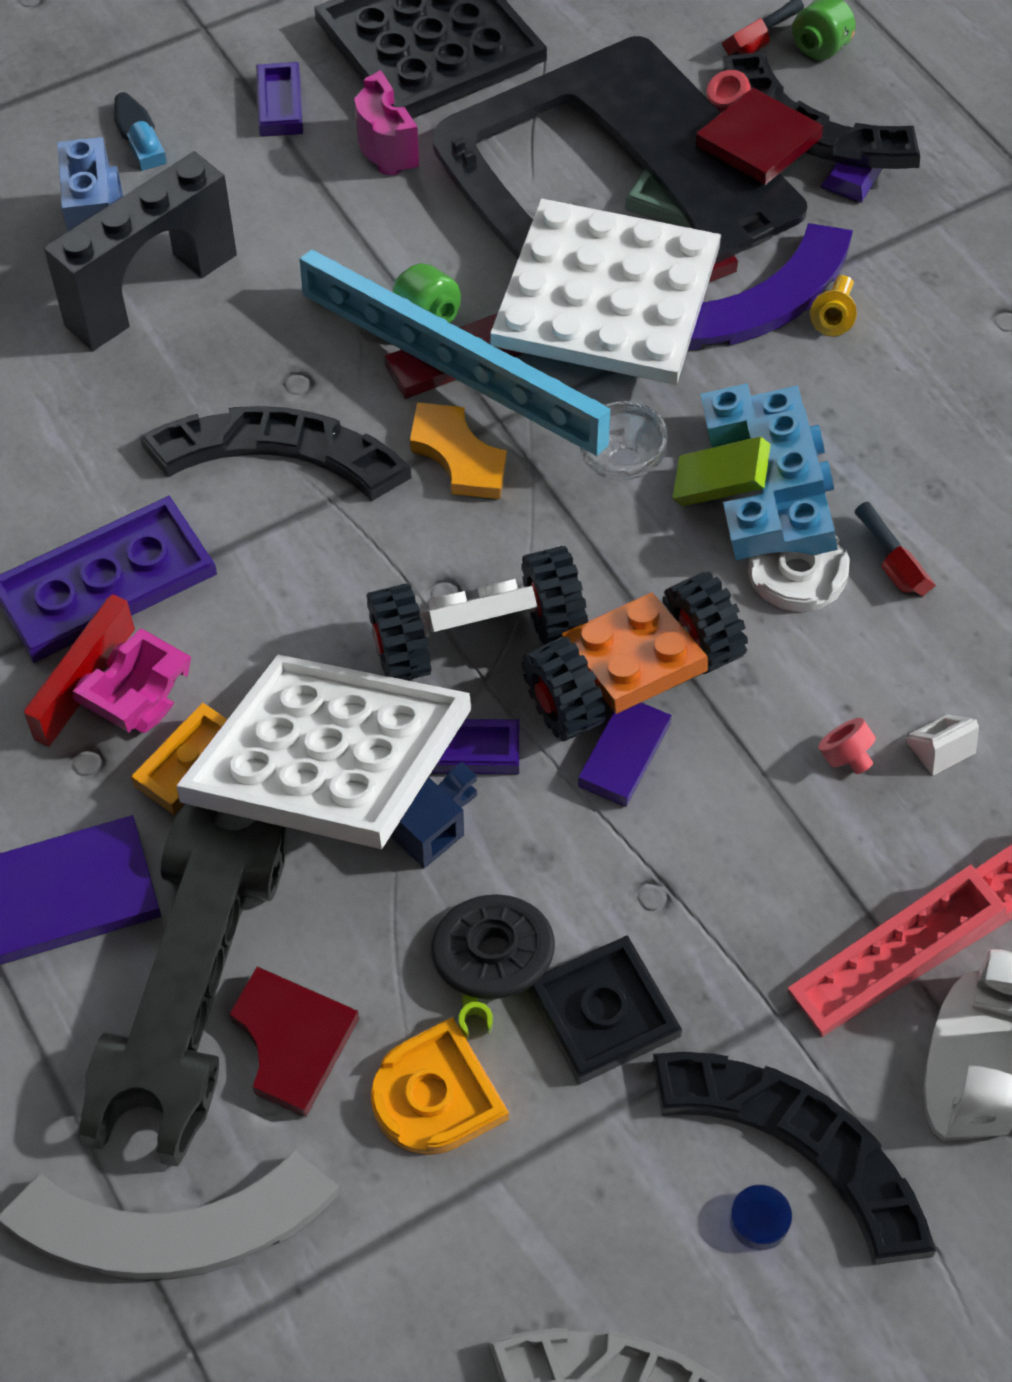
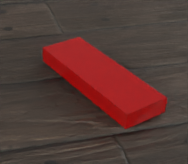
[24,594,135,747]

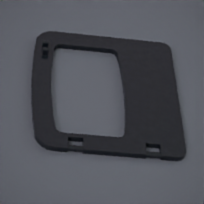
[433,36,807,265]

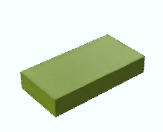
[672,436,771,507]

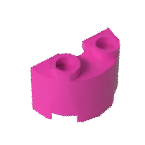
[354,70,419,175]
[73,628,191,733]

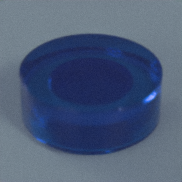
[729,1185,792,1250]

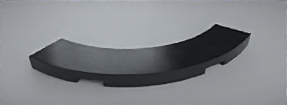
[723,52,920,169]
[140,406,412,502]
[652,1052,936,1265]

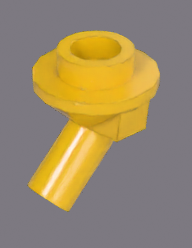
[810,275,857,337]

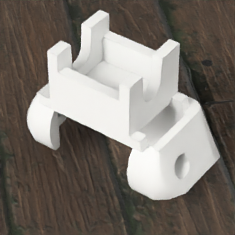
[923,949,1012,1142]

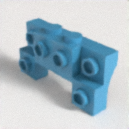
[700,383,838,560]

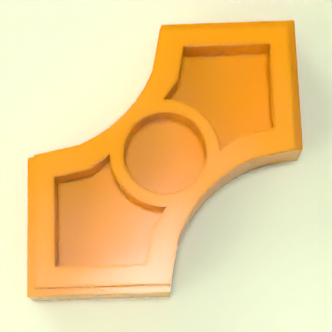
[410,402,507,499]

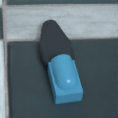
[114,92,167,171]

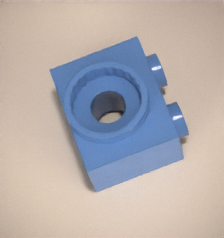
[57,137,123,231]

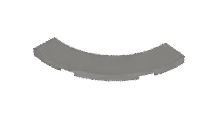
[0,1150,341,1280]
[489,1328,725,1382]

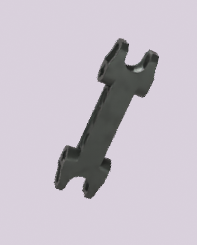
[79,804,287,1167]

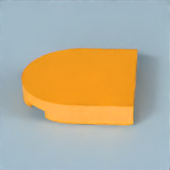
[371,1017,509,1155]

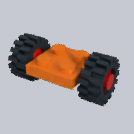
[521,572,748,741]

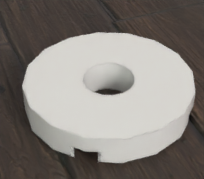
[747,536,850,613]

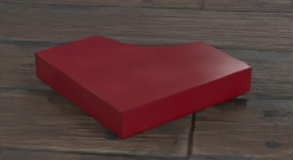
[229,966,359,1118]

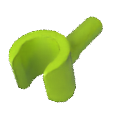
[458,993,493,1039]

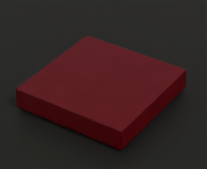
[696,88,823,185]

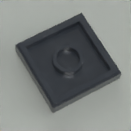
[527,935,682,1085]

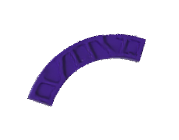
[688,223,853,350]

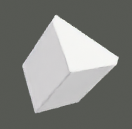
[906,714,979,776]

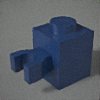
[391,762,477,869]

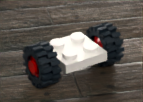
[366,546,588,680]

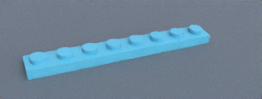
[299,249,610,456]

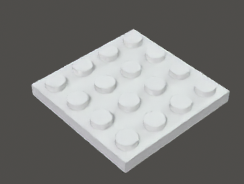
[491,198,721,385]
[177,654,471,849]

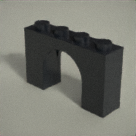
[44,151,237,351]

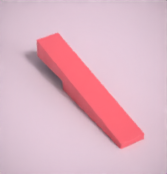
[788,844,1012,1037]

